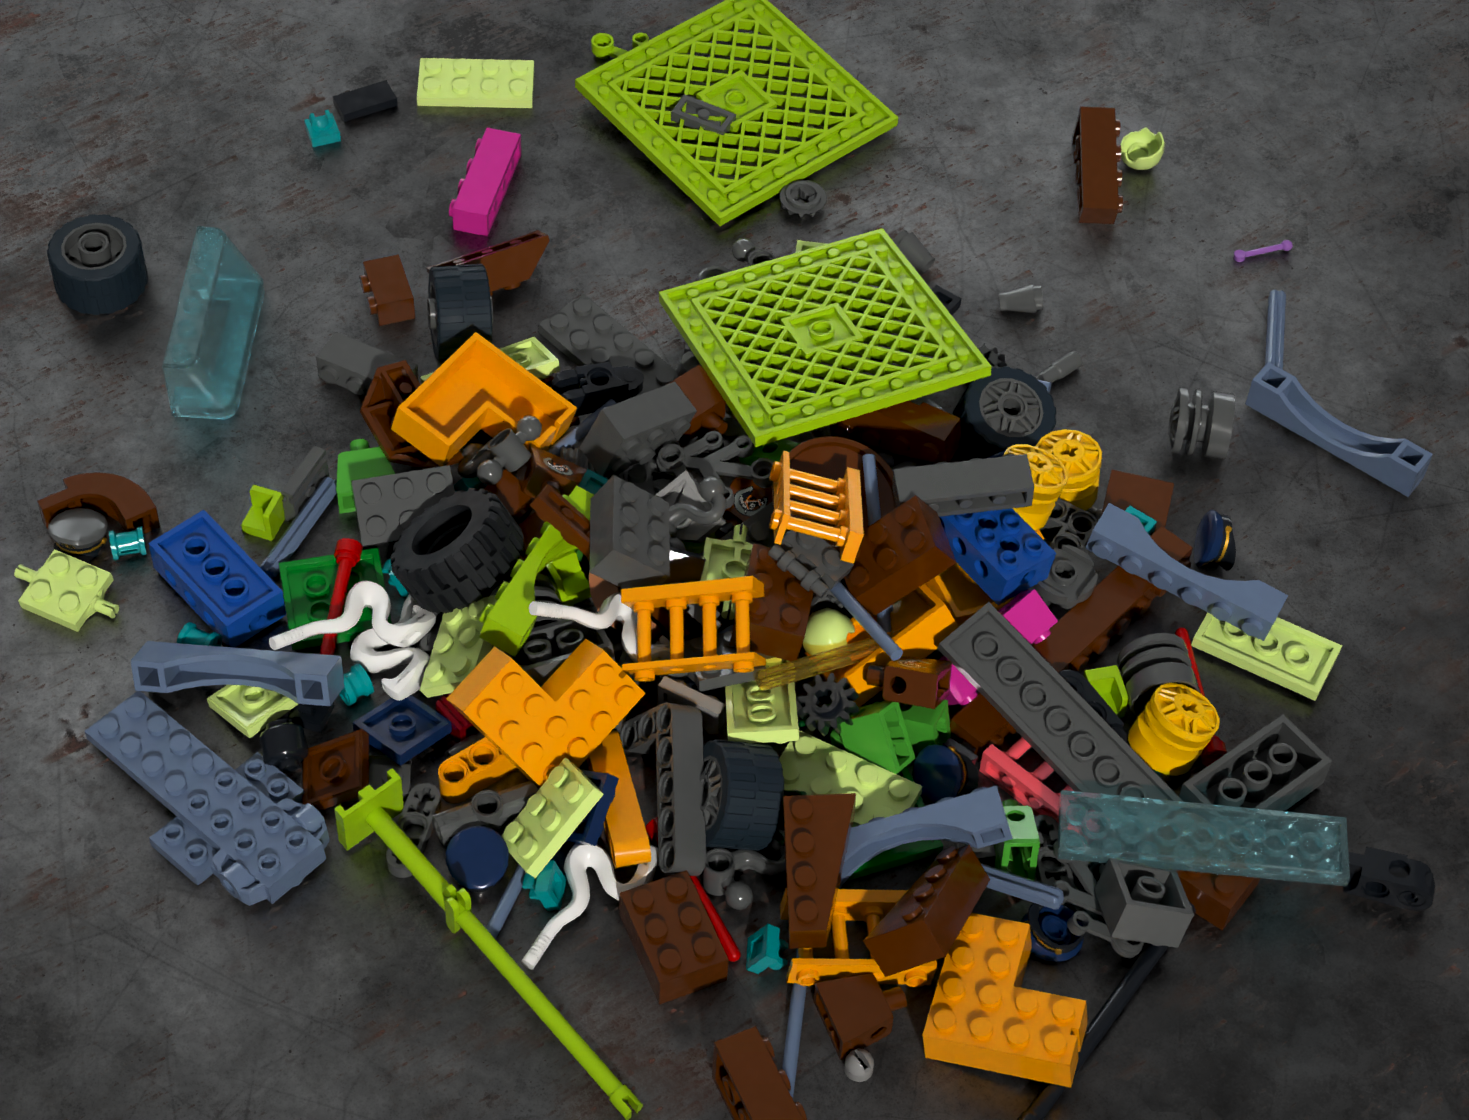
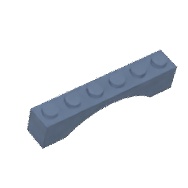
[1245,362,1433,497]
[1085,503,1288,641]
[131,641,345,706]
[838,786,1013,889]

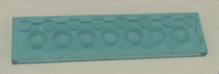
[1058,790,1350,886]

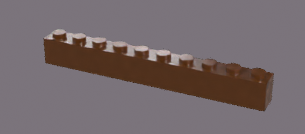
[950,526,1193,762]

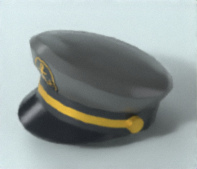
[48,508,108,563]

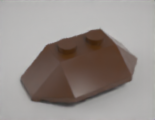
[426,230,550,296]
[360,360,464,469]

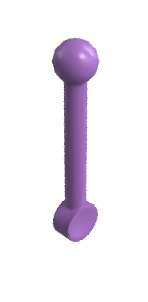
[1233,240,1293,262]

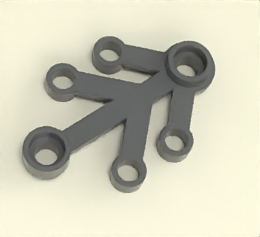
[656,431,773,509]
[1052,831,1144,958]

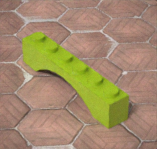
[479,485,594,657]

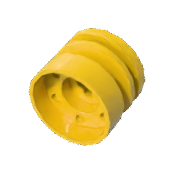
[1036,429,1102,511]
[1003,444,1069,531]
[1128,683,1220,776]

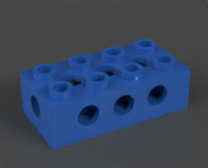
[939,508,1056,606]
[148,510,286,648]

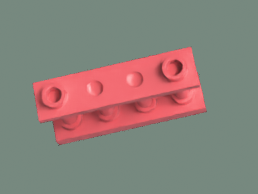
[979,737,1101,849]

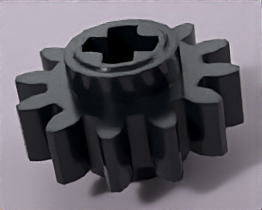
[797,673,860,736]

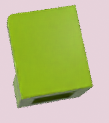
[241,485,285,541]
[545,550,591,606]
[1083,665,1129,718]

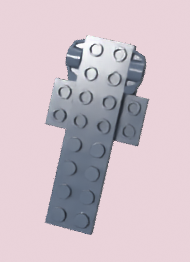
[85,691,330,906]

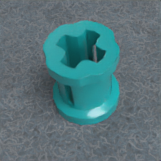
[109,526,147,560]
[177,622,222,647]

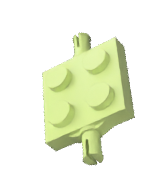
[700,524,753,620]
[14,549,119,632]

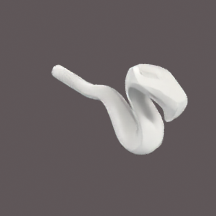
[269,580,436,650]
[529,592,670,663]
[350,594,430,701]
[521,843,658,970]

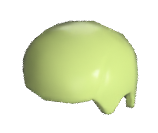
[1120,127,1165,170]
[802,608,855,659]

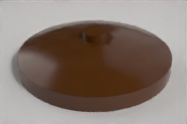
[772,437,896,548]

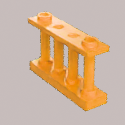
[769,450,864,564]
[621,576,766,682]
[780,888,937,987]

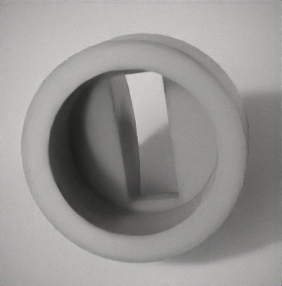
[844,1048,874,1082]

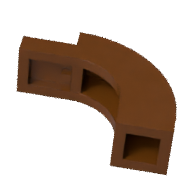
[37,472,160,534]

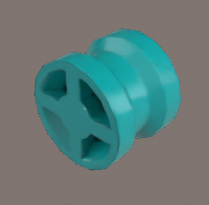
[339,663,374,706]

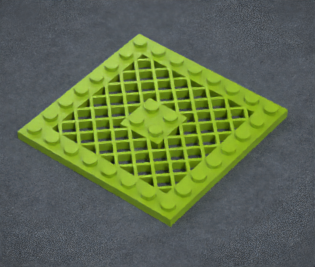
[575,0,899,226]
[659,228,991,447]

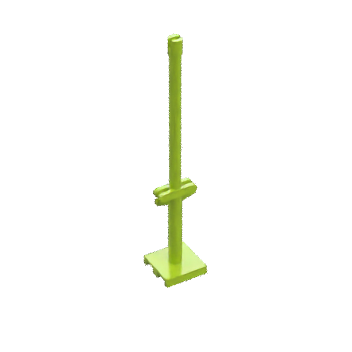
[334,768,643,1120]

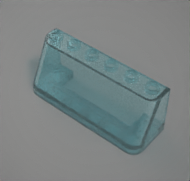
[162,226,265,420]

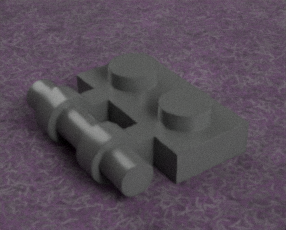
[768,531,854,598]

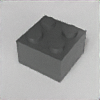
[1094,857,1194,948]

